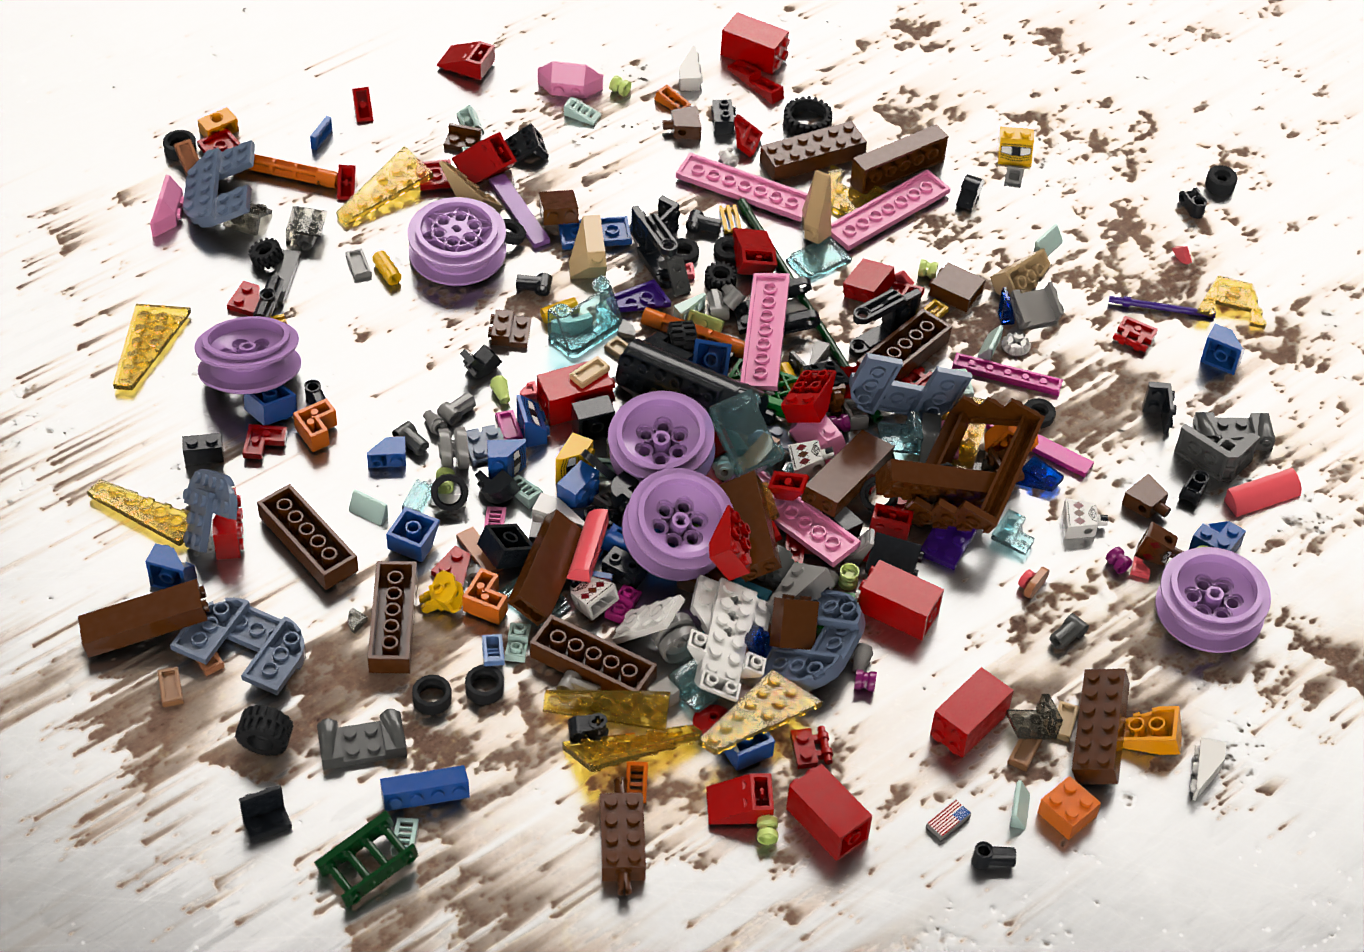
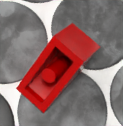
[351,86,374,122]
[768,471,809,501]

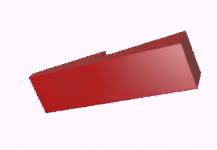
[727,60,785,105]

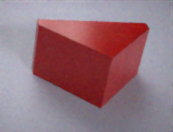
[337,164,358,200]

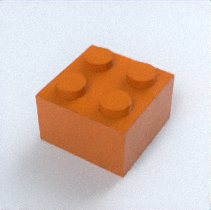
[1037,776,1101,840]

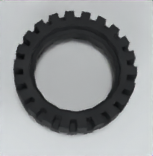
[783,96,833,136]

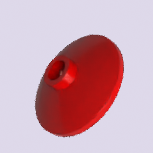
[693,704,734,740]

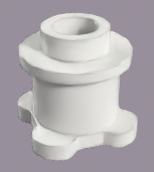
[718,147,739,168]
[712,456,734,481]

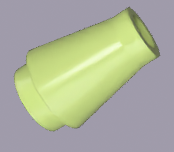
[490,375,511,404]

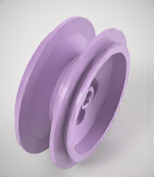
[407,197,506,286]
[194,316,302,394]
[608,391,715,483]
[622,468,734,581]
[1155,547,1271,653]

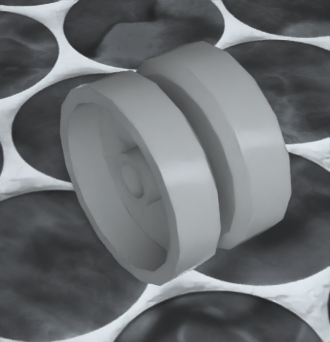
[438,427,469,469]
[651,612,698,663]

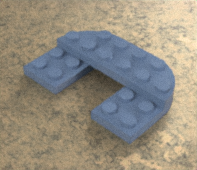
[183,140,255,228]
[849,353,972,421]
[760,590,865,692]
[170,598,306,695]

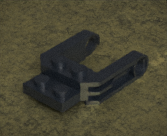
[631,205,678,289]
[734,277,821,335]
[849,288,922,357]

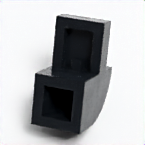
[956,174,985,211]
[460,344,503,378]
[475,469,521,504]
[610,470,639,509]

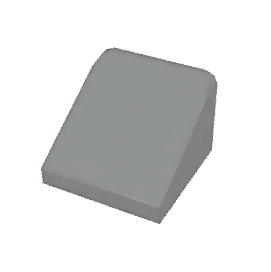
[1004,166,1024,186]

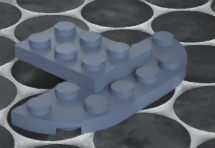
[183,469,237,553]

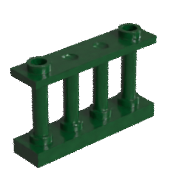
[314,810,419,908]

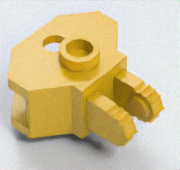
[419,570,464,614]

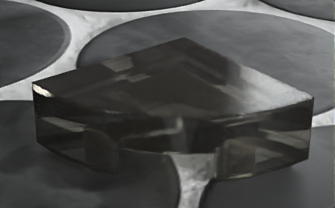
[348,607,368,634]

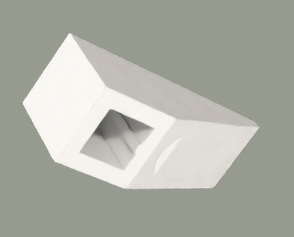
[679,46,703,91]
[532,492,584,529]
[1190,737,1226,801]

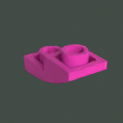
[604,584,642,624]

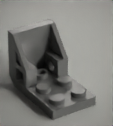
[1174,423,1260,482]

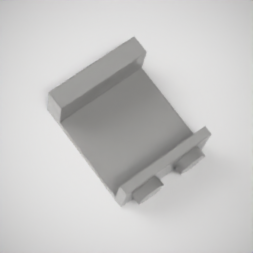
[1008,281,1064,330]

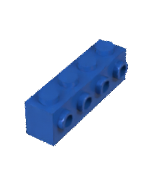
[380,765,470,811]

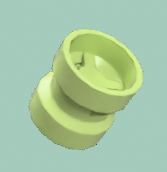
[609,75,632,97]
[917,259,939,279]
[436,467,455,494]
[838,563,860,591]
[757,815,779,845]

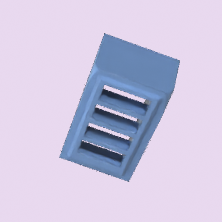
[482,634,505,666]

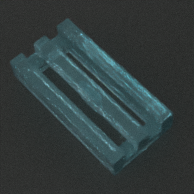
[402,478,433,513]

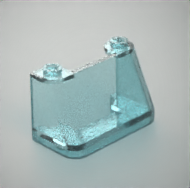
[548,275,622,357]
[709,388,785,477]

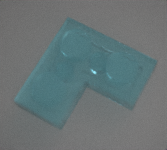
[991,509,1035,555]

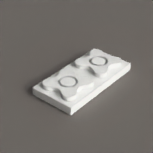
[612,595,685,644]

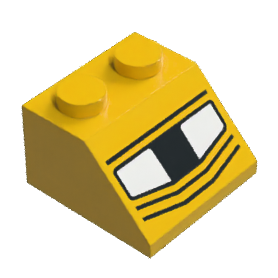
[997,126,1034,167]
[555,432,595,484]

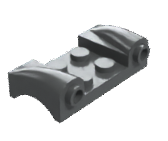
[1193,412,1275,451]
[317,708,407,770]

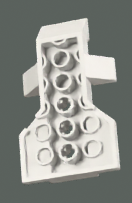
[687,574,771,702]

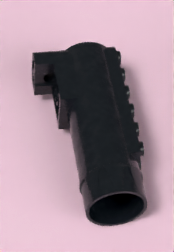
[615,332,769,436]

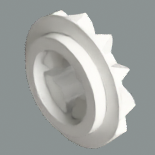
[1002,332,1031,356]

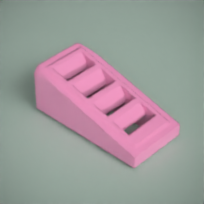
[484,506,507,527]

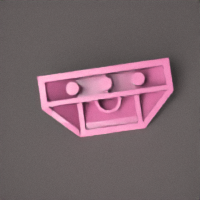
[537,61,604,99]
[150,175,184,237]
[789,415,846,464]

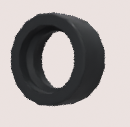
[163,129,197,161]
[430,474,468,511]
[860,477,898,513]
[465,665,504,705]
[412,675,452,715]

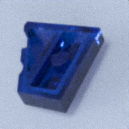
[1016,455,1064,492]
[745,625,772,658]

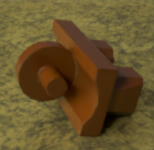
[828,383,846,417]

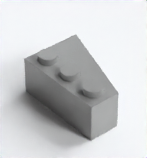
[766,562,835,617]

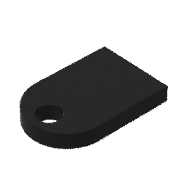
[580,449,617,481]

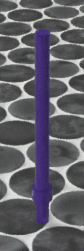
[1108,295,1216,318]

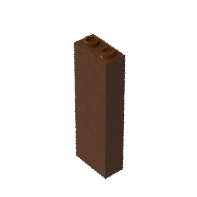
[801,430,895,517]
[719,470,782,582]
[507,509,582,626]
[78,579,210,658]

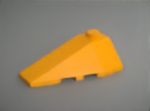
[1123,706,1182,755]

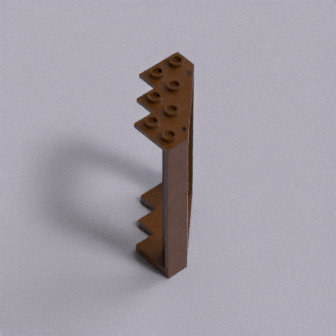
[904,395,1045,533]

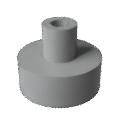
[466,564,484,584]

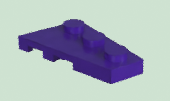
[607,279,671,313]

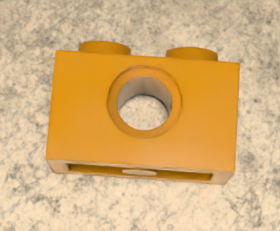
[197,107,239,138]

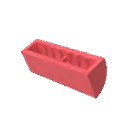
[1224,467,1302,517]
[567,509,609,583]

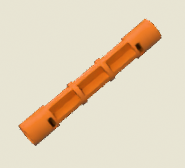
[249,154,338,189]
[641,307,745,359]

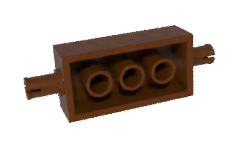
[599,777,646,896]

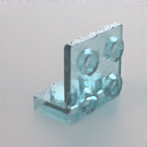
[877,411,924,454]
[669,658,721,713]

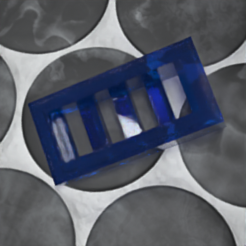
[997,287,1015,325]

